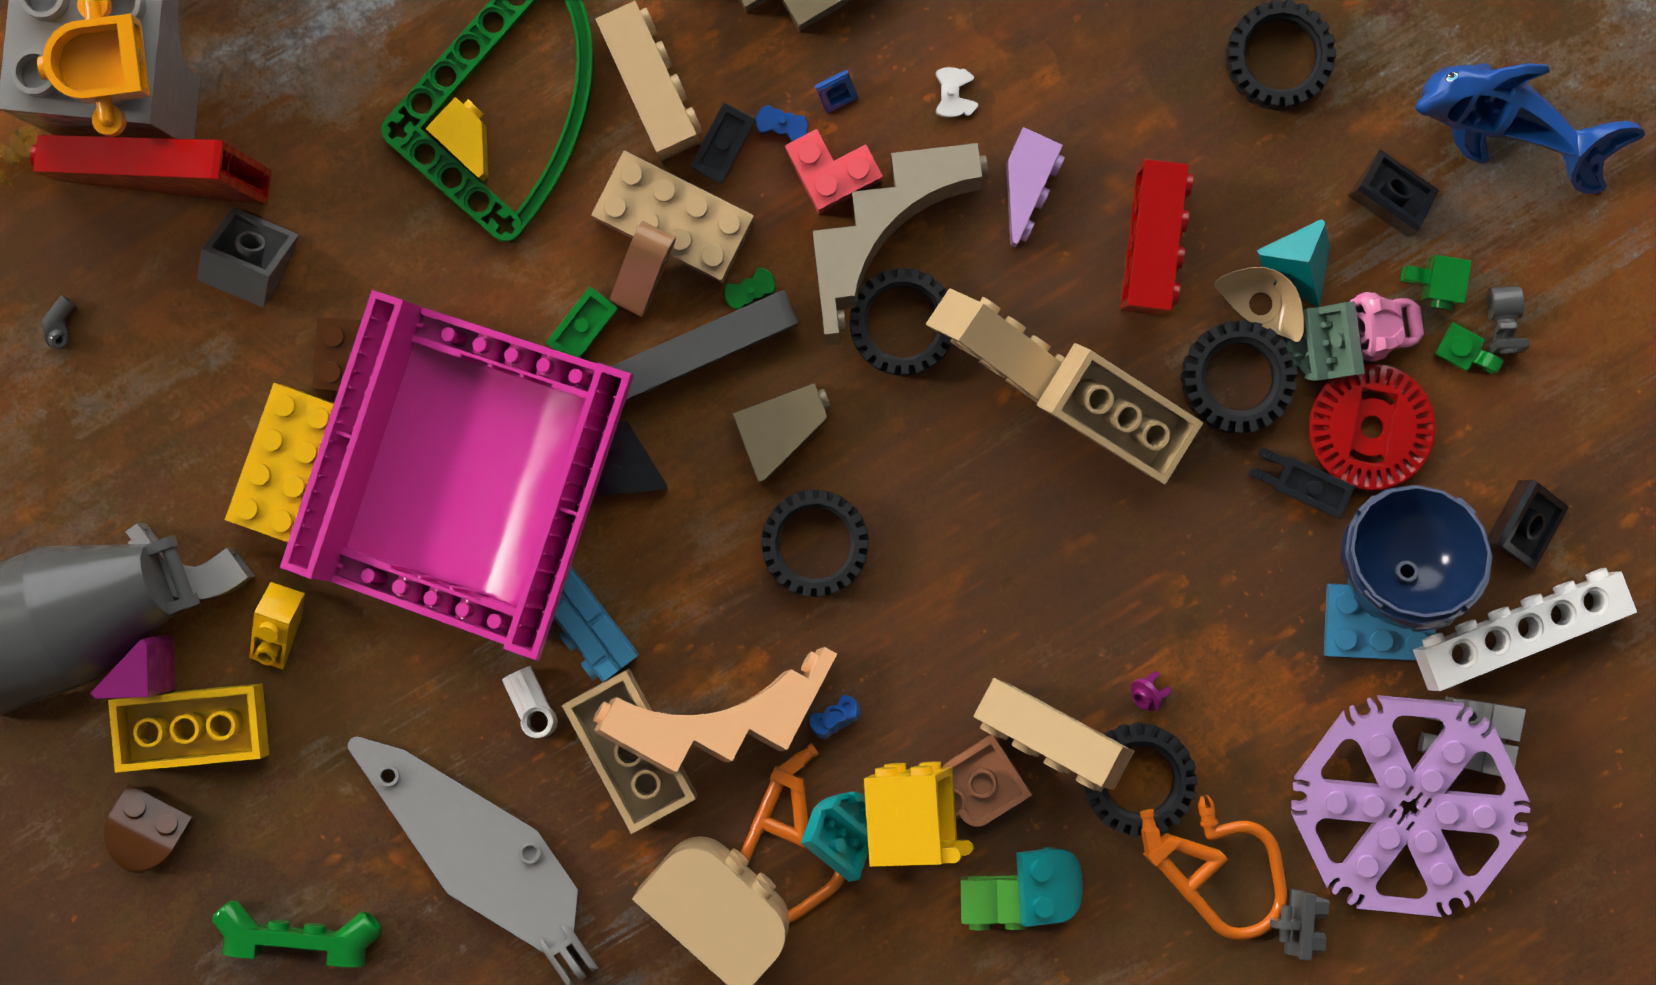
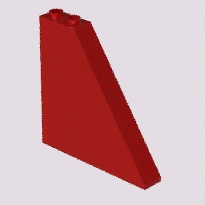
[30,135,272,205]

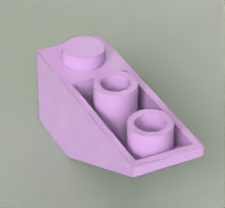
[1006,127,1065,247]

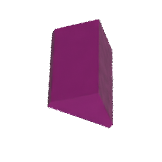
[90,634,176,699]

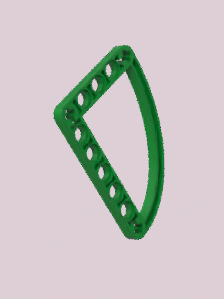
[381,0,594,243]

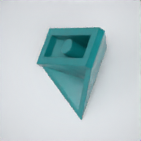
[1257,219,1330,307]

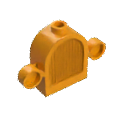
[37,0,151,137]

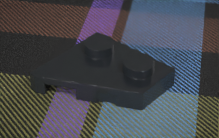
[597,421,668,496]

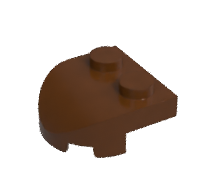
[104,784,192,873]

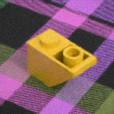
[249,582,305,669]

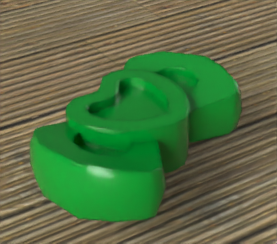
[724,267,776,310]

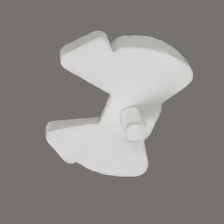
[935,67,978,118]

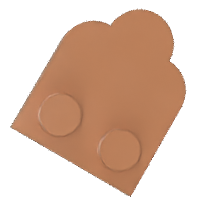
[942,734,1033,827]

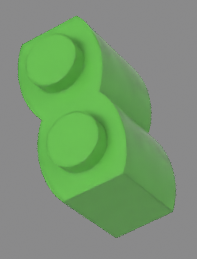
[960,875,1027,931]

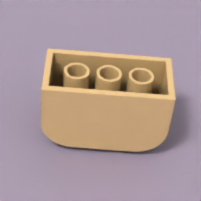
[632,836,790,985]

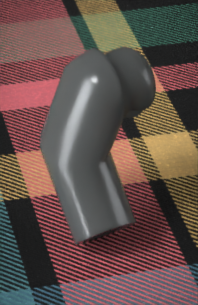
[42,295,76,349]

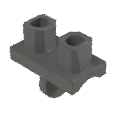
[1270,889,1330,960]

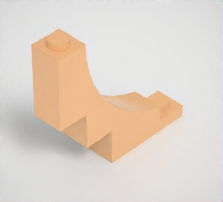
[593,647,837,774]

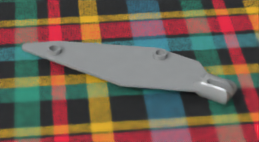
[348,737,598,985]

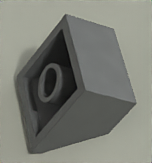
[197,207,299,308]

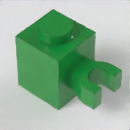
[1399,255,1472,311]

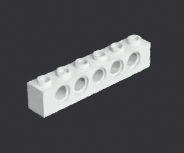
[1413,568,1637,691]

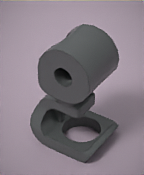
[1487,286,1530,354]

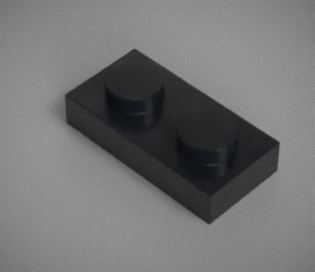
[690,102,756,184]

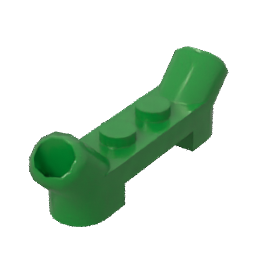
[212,900,381,968]

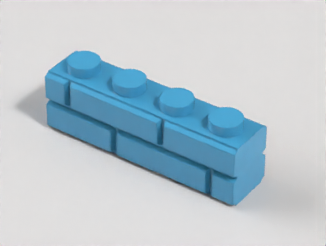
[553,565,639,682]

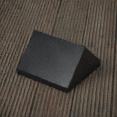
[1347,149,1439,236]
[1488,480,1569,570]

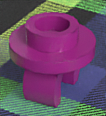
[1131,671,1171,711]

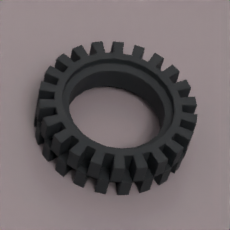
[1181,320,1297,433]
[1083,722,1198,837]

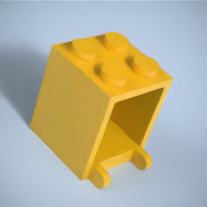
[864,761,974,867]

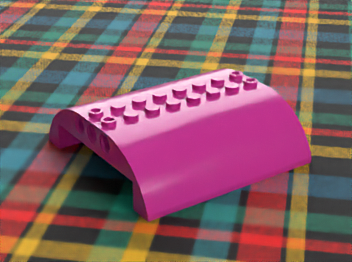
[280,290,634,661]

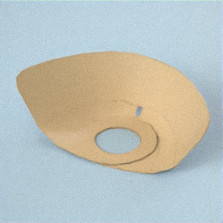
[1214,267,1304,342]

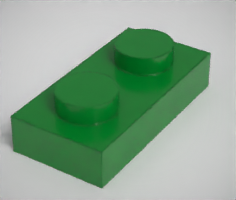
[545,286,619,358]

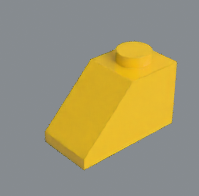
[426,97,488,182]

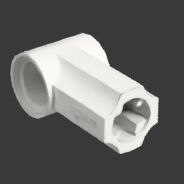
[502,666,558,738]

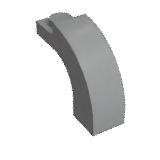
[125,523,255,599]

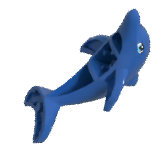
[1415,63,1646,194]

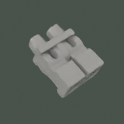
[1417,696,1526,777]

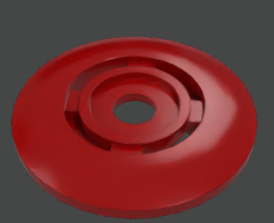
[1308,364,1436,490]

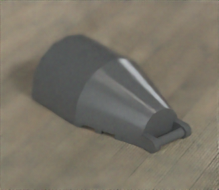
[0,535,200,716]

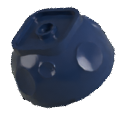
[1341,485,1492,632]

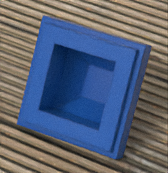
[815,70,859,113]

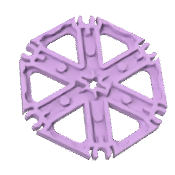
[1291,695,1530,917]

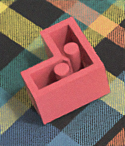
[785,129,883,215]

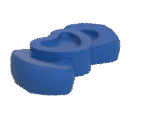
[755,105,808,142]
[809,695,861,739]

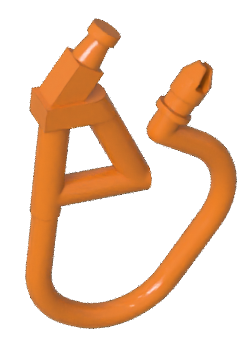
[740,743,845,923]
[1139,795,1288,940]

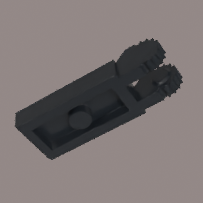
[1248,447,1355,519]

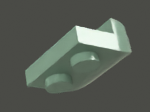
[1286,301,1365,381]

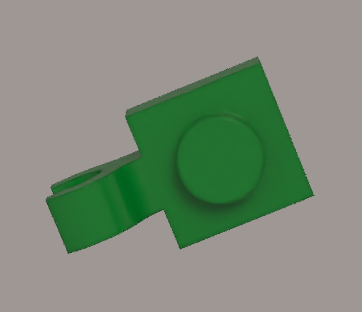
[1433,322,1504,375]

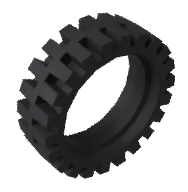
[1225,0,1336,110]
[849,268,952,376]
[762,490,869,597]

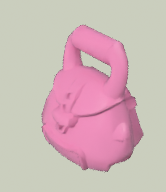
[1350,292,1424,362]

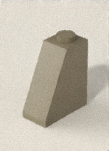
[733,383,832,482]

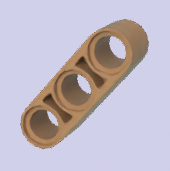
[610,221,676,317]

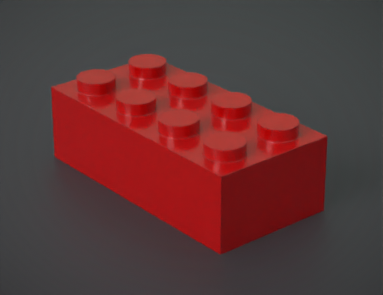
[1120,159,1194,315]

